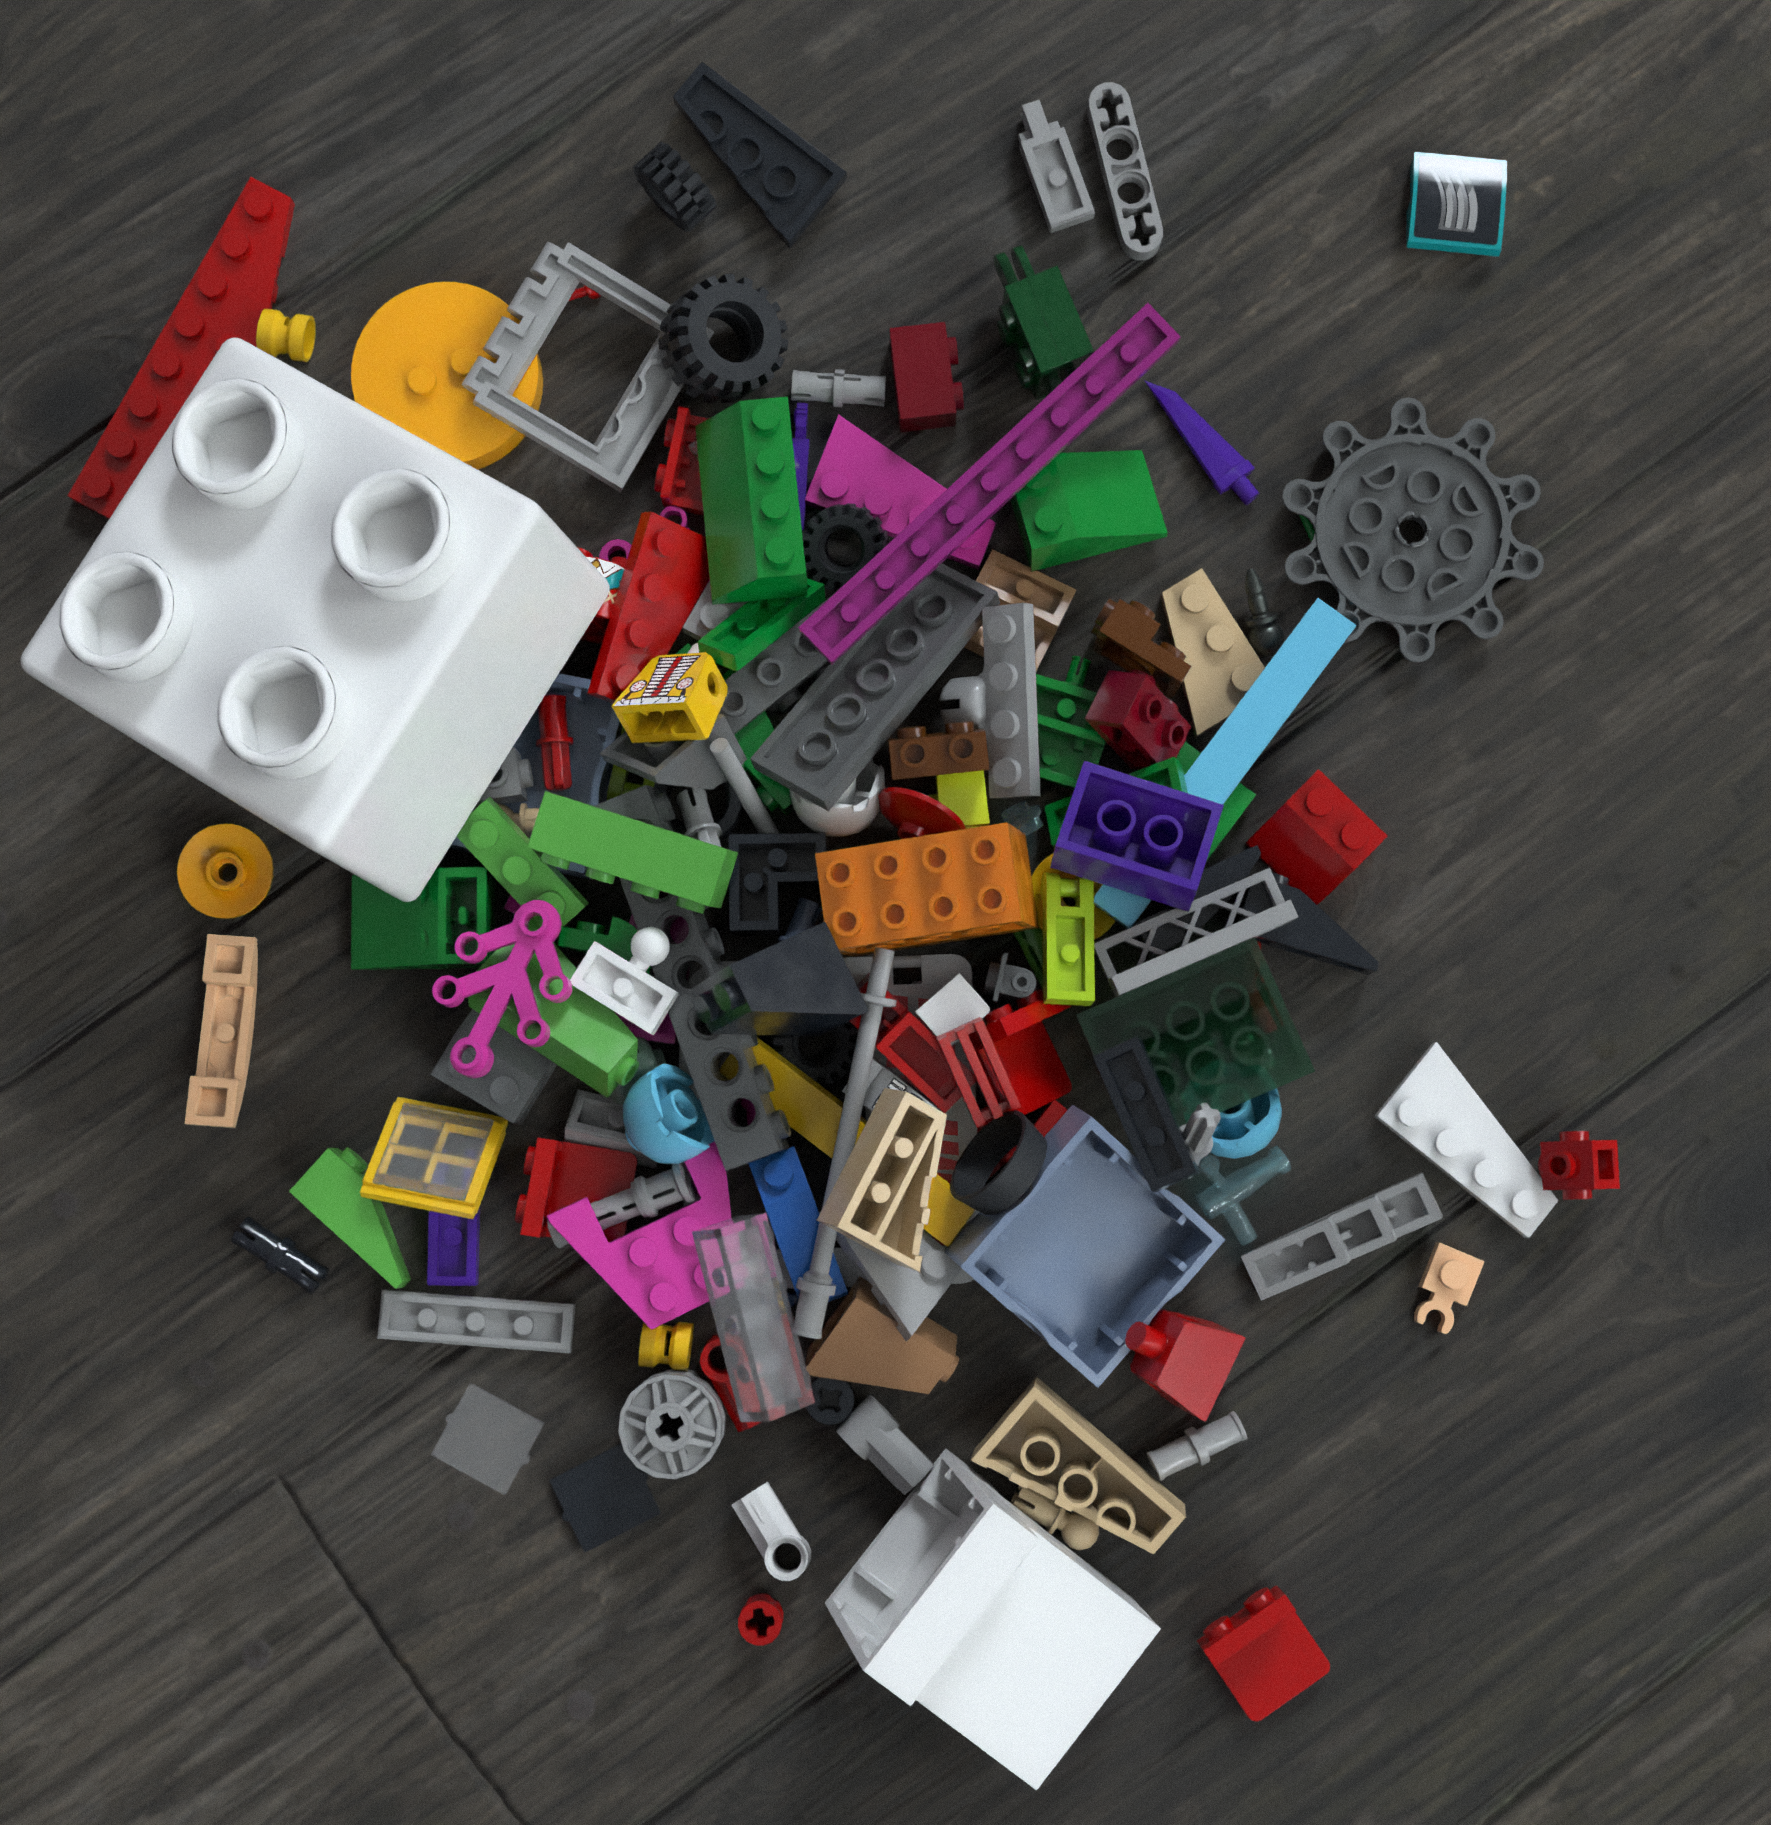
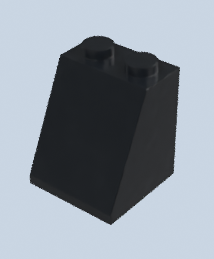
[690,922,869,1037]

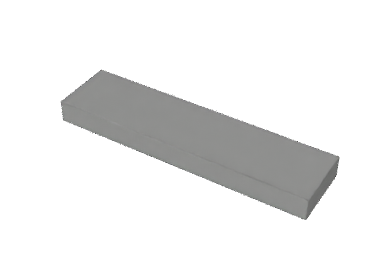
[377,1289,576,1353]

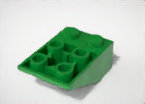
[351,867,495,970]

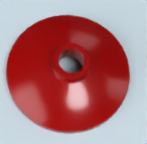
[878,787,966,839]

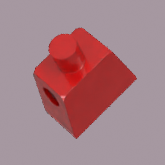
[1125,1309,1246,1422]

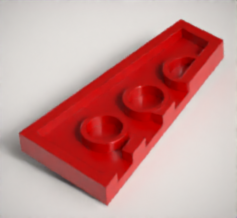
[587,512,710,704]

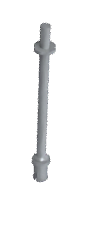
[791,947,897,1339]

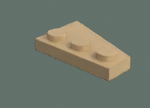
[1160,568,1265,738]

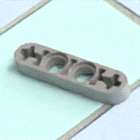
[1087,82,1163,260]

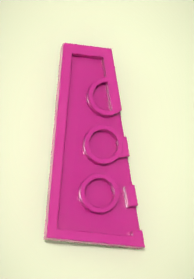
[805,414,996,570]

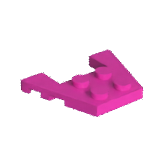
[546,1141,739,1330]

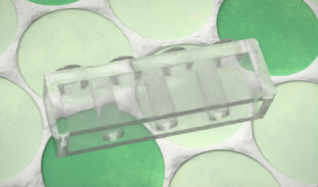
[692,1213,815,1422]

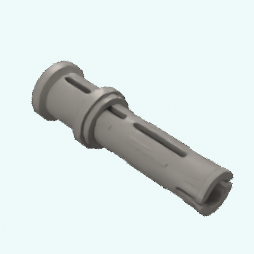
[547,1163,696,1249]

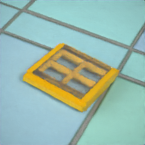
[360,1097,508,1219]

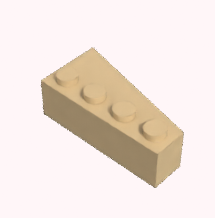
[971,1376,1186,1554]

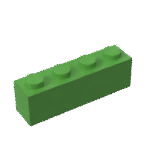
[527,791,739,914]

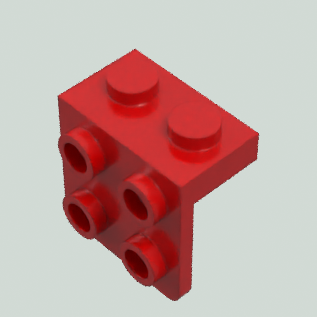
[968,989,1072,1115]
[515,1138,638,1242]
[1197,1585,1330,1722]

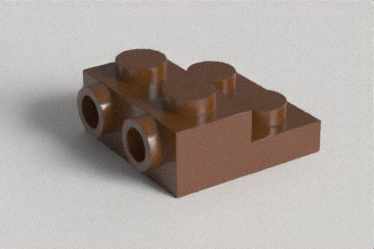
[1091,598,1191,699]
[888,721,989,780]

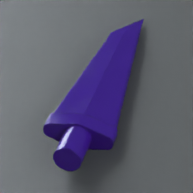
[1145,381,1260,505]

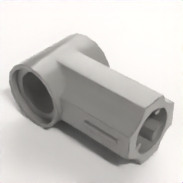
[835,1394,934,1495]

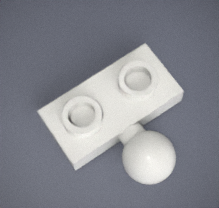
[570,927,680,1035]

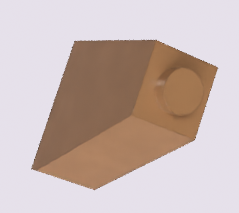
[804,1276,959,1394]

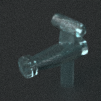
[1195,1146,1292,1245]

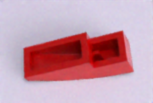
[850,973,977,1113]

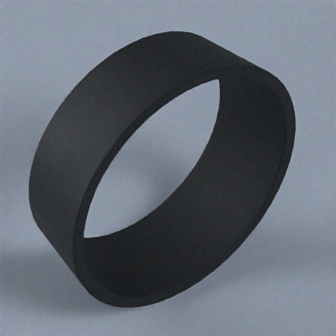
[950,1110,1047,1216]

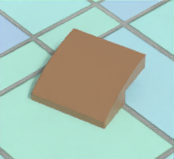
[964,549,1076,672]

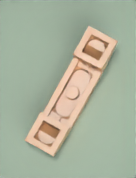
[185,934,258,1128]

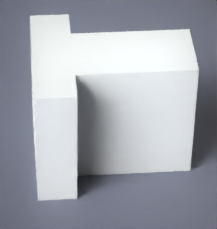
[825,1448,1161,1790]

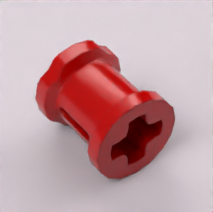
[738,1593,784,1646]

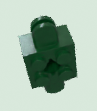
[993,245,1094,401]

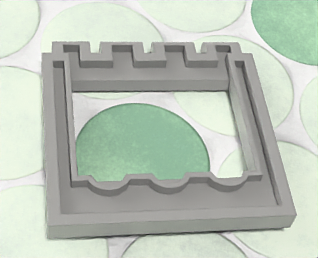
[462,242,714,493]

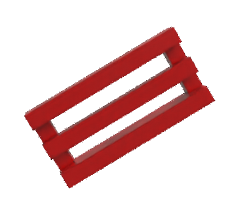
[936,1017,1021,1128]

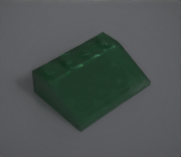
[1076,937,1315,1127]

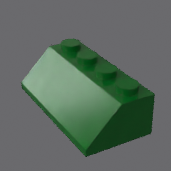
[695,396,808,605]

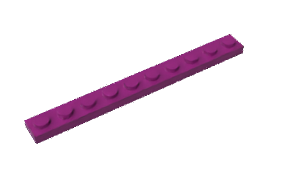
[798,303,1181,665]

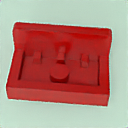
[654,406,709,515]

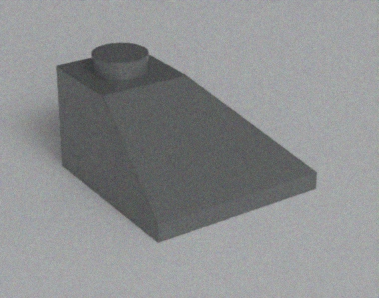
[600,714,747,790]

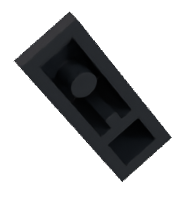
[1235,873,1379,975]

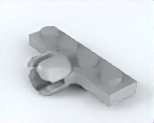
[940,603,1040,799]

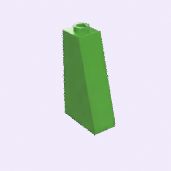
[468,919,639,1098]

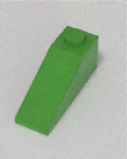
[289,1147,411,1289]

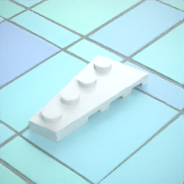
[1374,1042,1558,1238]

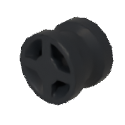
[805,1377,855,1425]

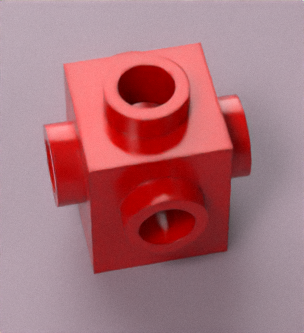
[1538,1131,1620,1200]

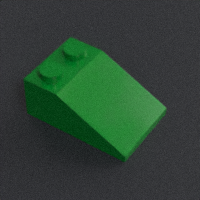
[1010,450,1168,572]

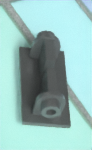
[983,953,1036,1008]

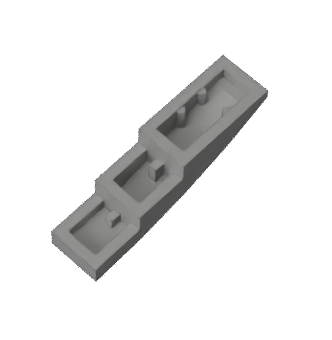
[1241,1173,1443,1301]

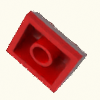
[1245,769,1388,905]

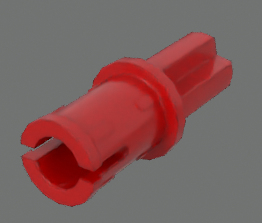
[536,695,574,791]

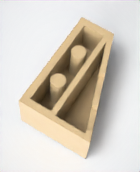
[817,1088,947,1272]

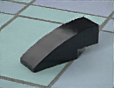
[1132,845,1261,961]

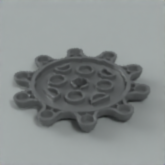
[1282,397,1544,663]

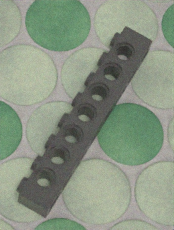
[594,785,791,1171]

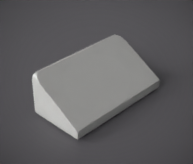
[564,1089,658,1168]

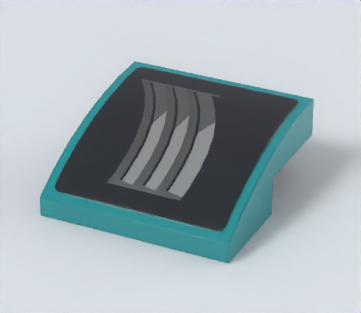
[1406,152,1507,257]

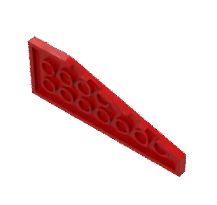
[67,177,295,520]

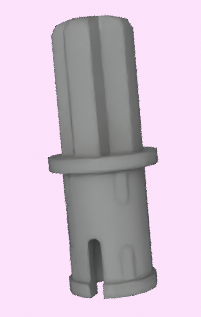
[676,788,722,847]
[1180,1103,1221,1179]

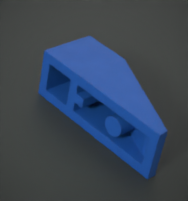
[749,1146,849,1302]

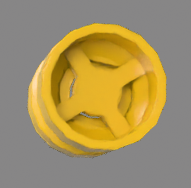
[256,308,316,363]
[638,1322,694,1372]

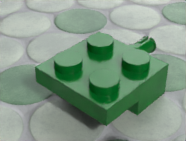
[1036,656,1106,791]

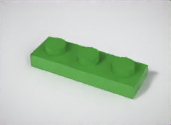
[456,797,589,927]

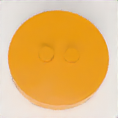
[351,282,543,470]

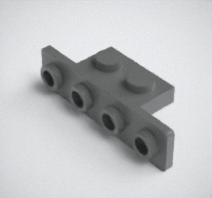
[719,593,835,735]

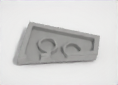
[819,1210,962,1342]

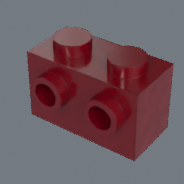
[1085,670,1191,770]

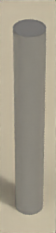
[710,738,779,834]

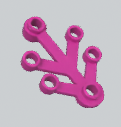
[432,900,572,1078]

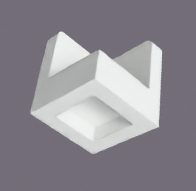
[915,973,990,1046]

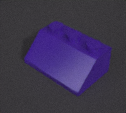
[1050,761,1224,912]

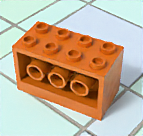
[815,822,1039,957]

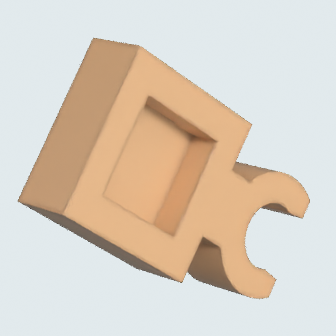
[1414,1242,1485,1334]

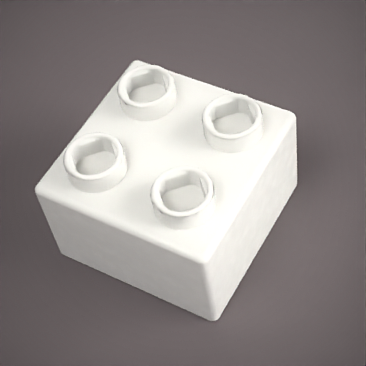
[20,337,610,902]

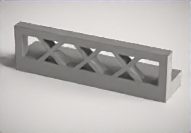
[1094,868,1298,998]

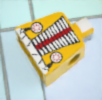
[612,643,728,743]

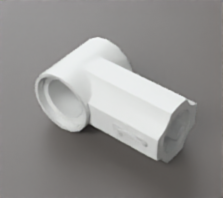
[732,1482,811,1581]

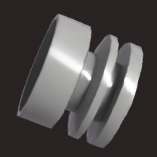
[618,1369,727,1479]

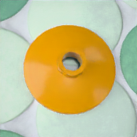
[177,824,274,919]

